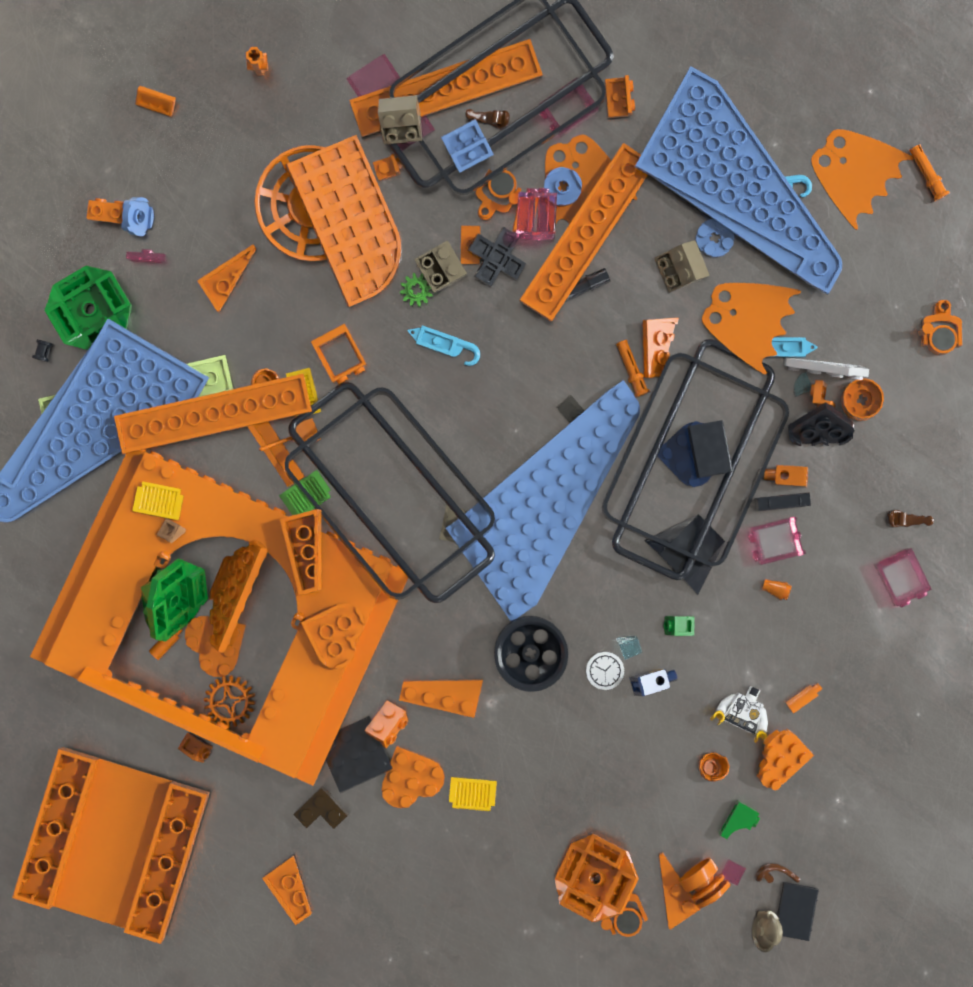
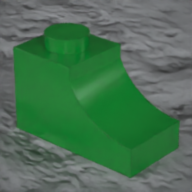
[719,800,760,839]

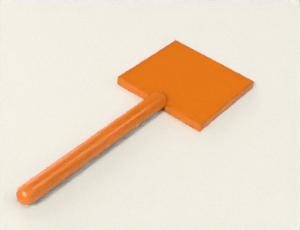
[259,418,321,451]

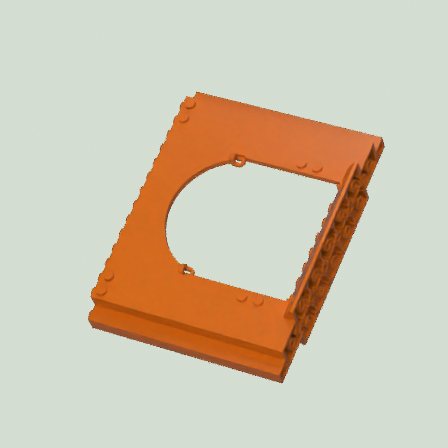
[30,449,408,786]

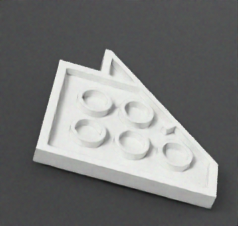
[784,357,869,380]

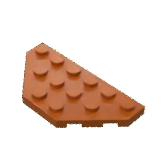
[209,540,268,653]

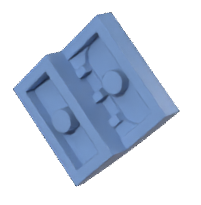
[441,119,494,173]

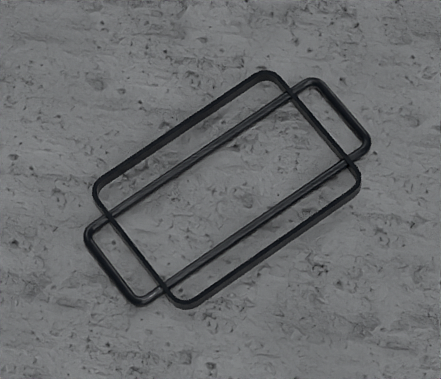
[380,0,614,195]
[602,339,789,580]
[285,382,495,603]

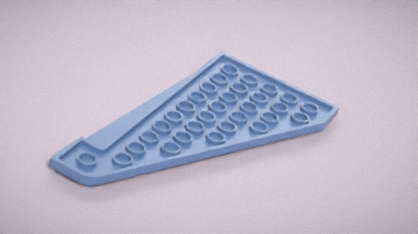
[635,66,842,295]
[0,319,209,522]
[446,380,640,621]

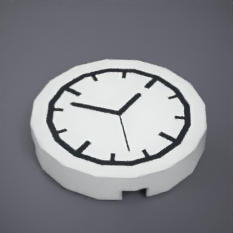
[586,652,624,690]

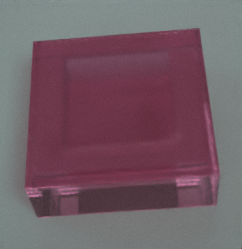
[721,859,746,885]

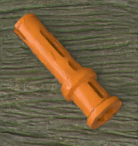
[909,144,950,201]
[616,340,651,398]

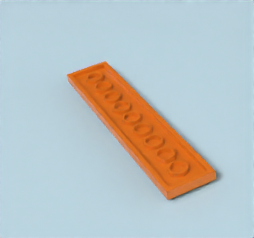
[349,39,543,137]
[519,143,648,322]
[114,374,312,454]

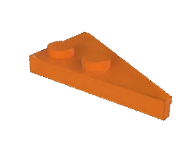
[197,244,256,312]
[659,852,701,930]

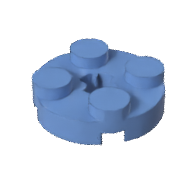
[544,167,582,206]
[121,197,154,236]
[695,219,734,258]

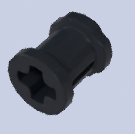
[32,339,54,362]

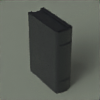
[687,420,733,478]
[753,492,811,512]
[777,882,819,941]

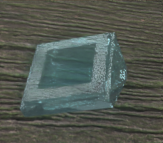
[616,636,643,660]

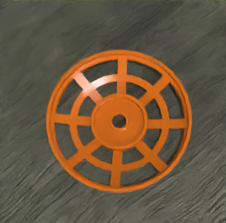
[254,145,327,261]

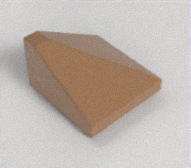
[157,518,186,543]

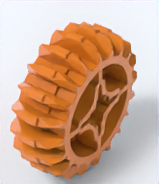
[204,675,256,727]

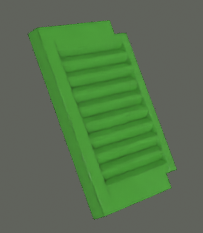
[279,470,331,515]

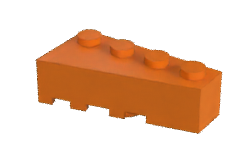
[280,509,322,595]
[399,679,483,718]

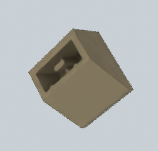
[378,95,422,144]
[414,240,467,293]
[655,240,710,293]

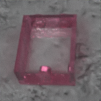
[748,516,806,565]
[874,548,932,608]

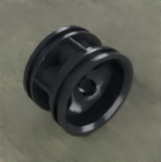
[494,616,568,692]

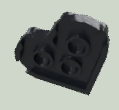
[788,402,855,446]

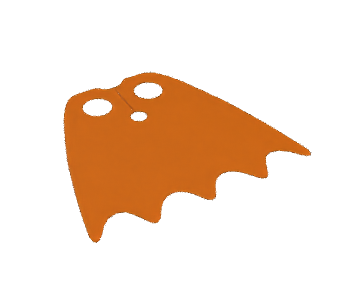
[811,129,914,230]
[545,134,637,232]
[702,283,801,374]

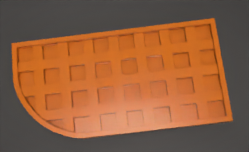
[286,135,401,307]

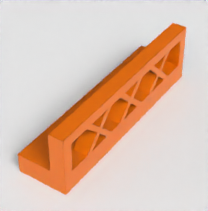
[247,422,305,487]

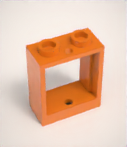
[311,323,367,384]

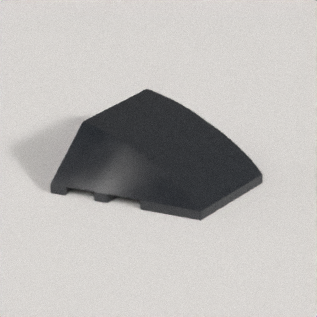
[644,514,725,595]

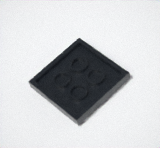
[326,716,393,793]

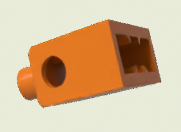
[764,465,808,487]

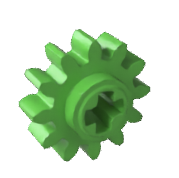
[400,273,433,307]

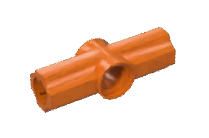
[246,47,268,76]

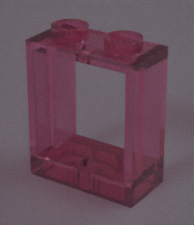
[539,77,599,138]
[516,188,557,240]

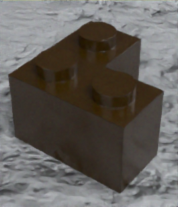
[293,786,349,829]

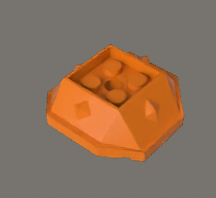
[555,834,639,922]

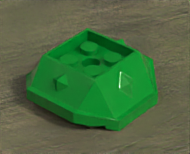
[44,265,132,350]
[141,558,208,642]

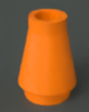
[762,579,792,601]

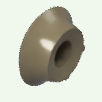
[752,910,783,952]

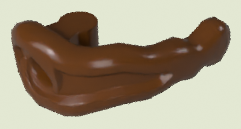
[465,109,510,128]
[889,510,934,527]
[755,863,800,883]

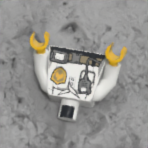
[710,686,768,745]

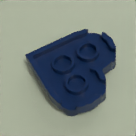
[657,421,712,487]

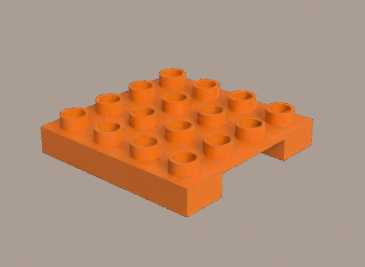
[12,747,210,944]

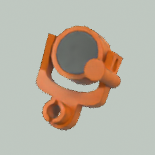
[476,169,522,221]
[918,300,962,355]
[601,893,648,937]

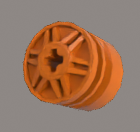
[841,378,884,421]
[679,857,731,909]

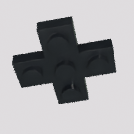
[467,227,526,287]

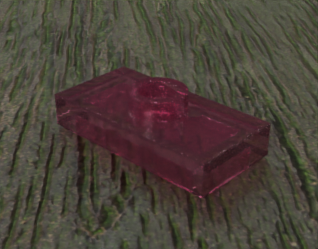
[126,249,167,263]

